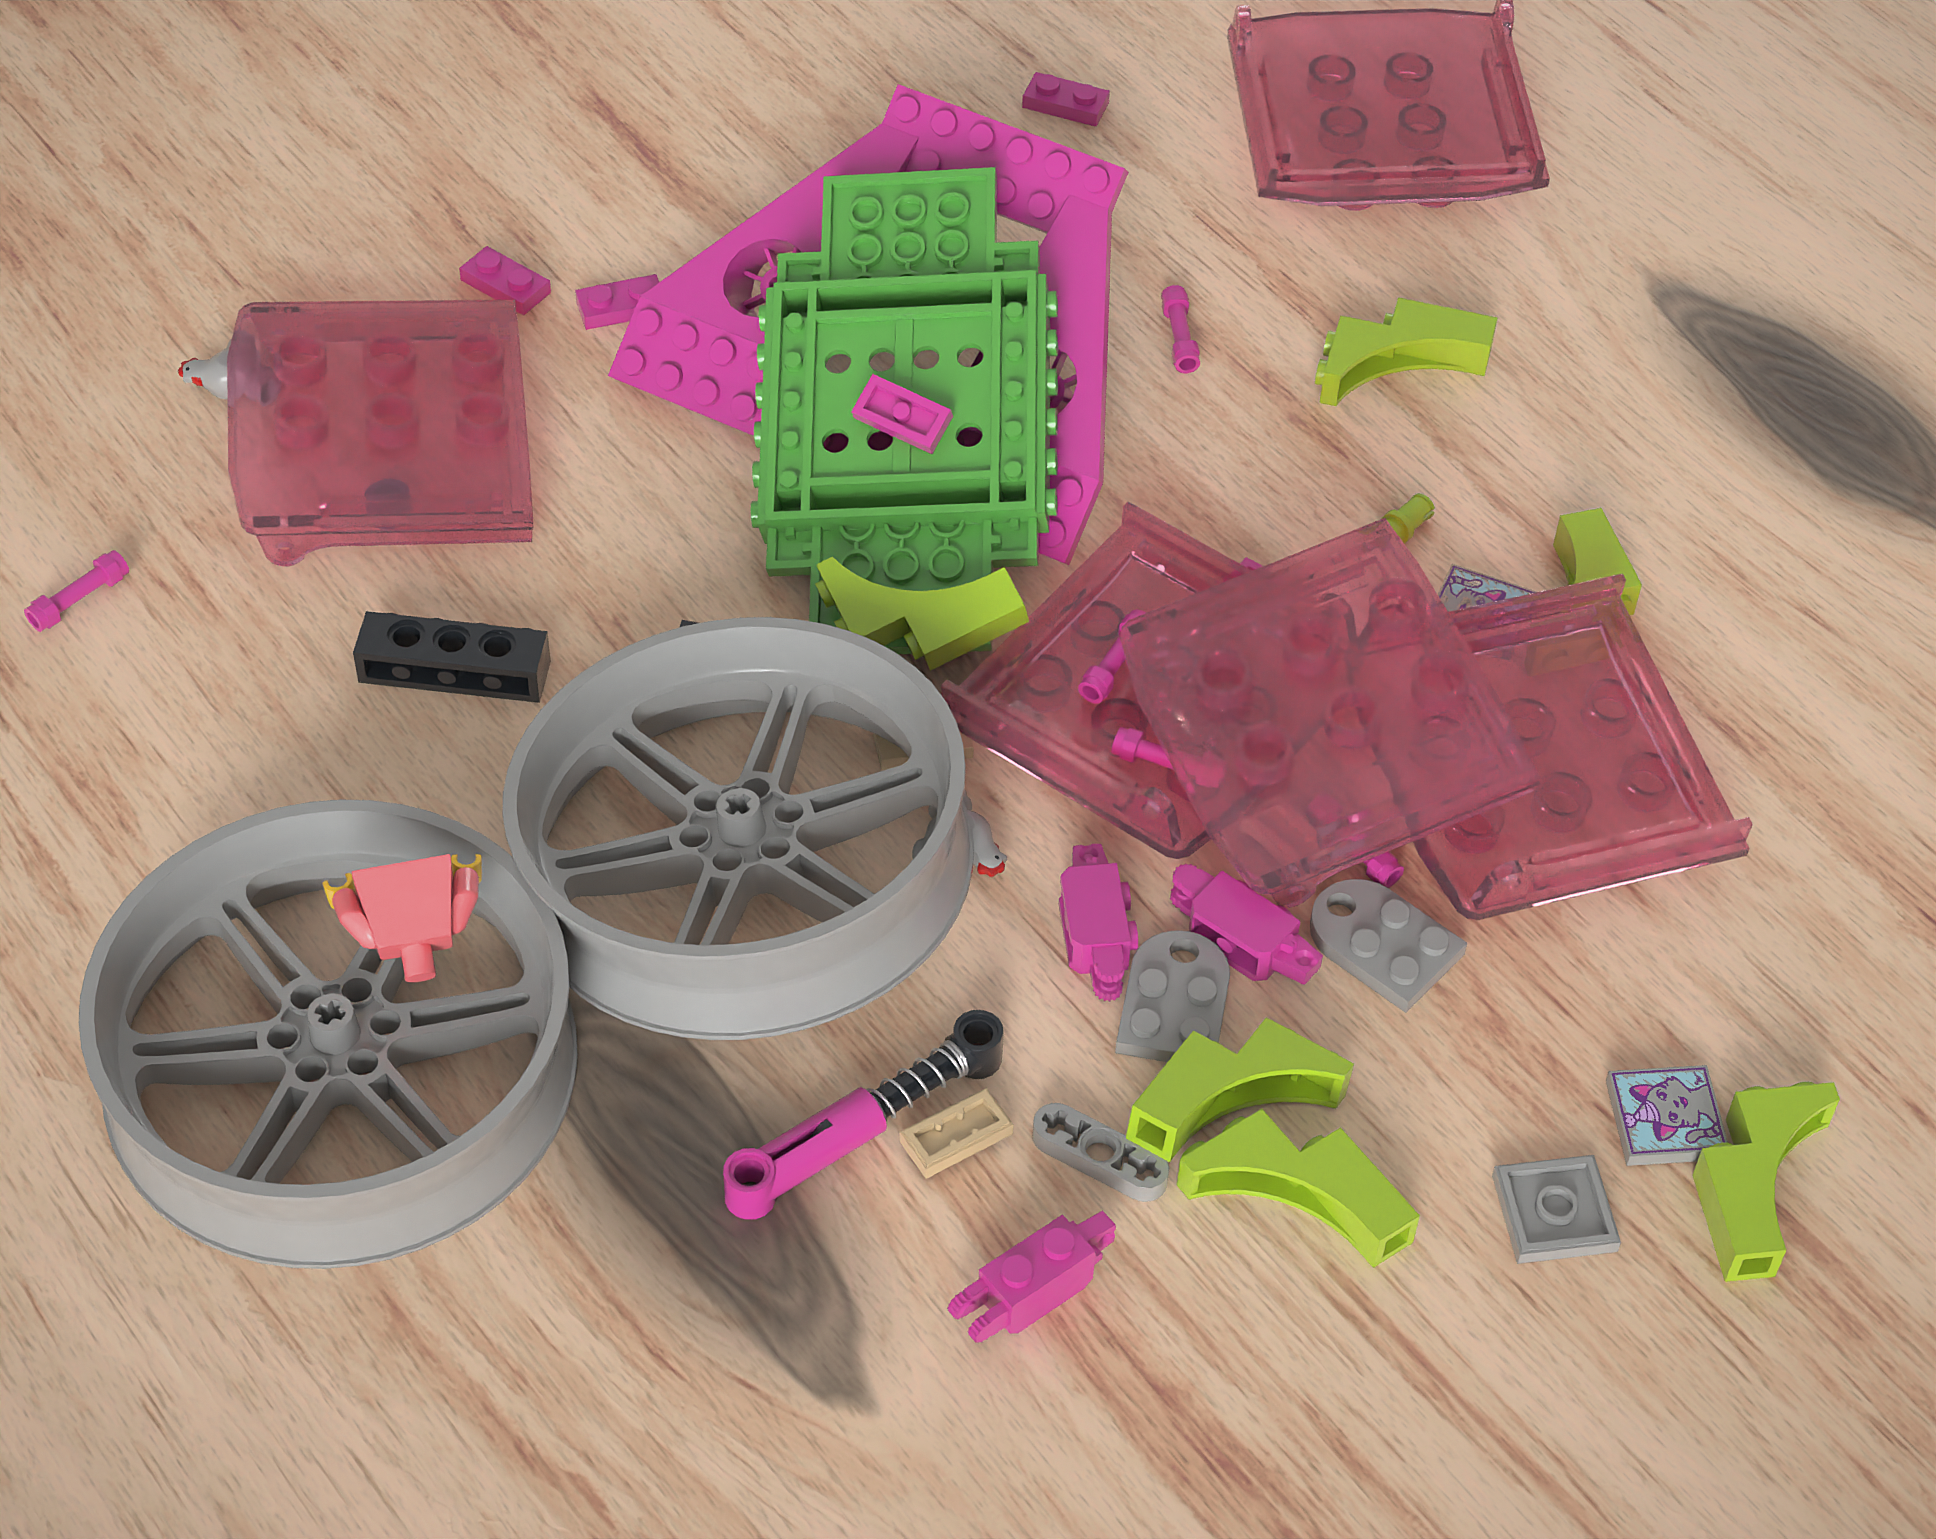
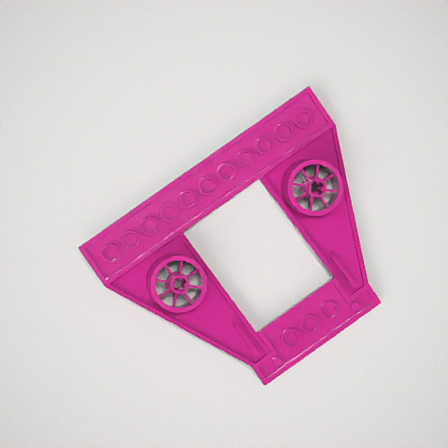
[608,84,1129,565]

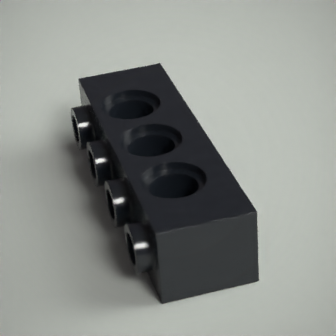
[353,611,551,703]

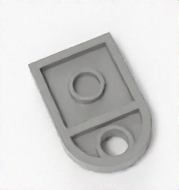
[1310,879,1467,1013]
[1115,930,1230,1062]

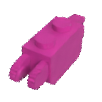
[1058,844,1138,1002]
[1170,863,1323,985]
[947,1210,1116,1343]

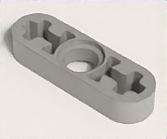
[1032,1103,1169,1202]

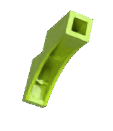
[1315,297,1498,406]
[1522,508,1642,679]
[815,557,1029,671]
[1126,1017,1354,1162]
[1692,1082,1840,1282]
[1177,1109,1420,1268]

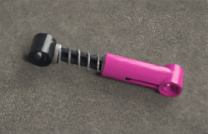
[723,1010,1004,1220]

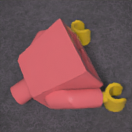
[323,854,482,982]

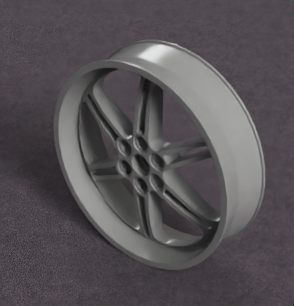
[502,617,974,1040]
[79,799,578,1269]

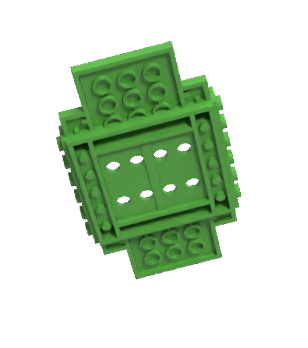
[751,167,1058,654]

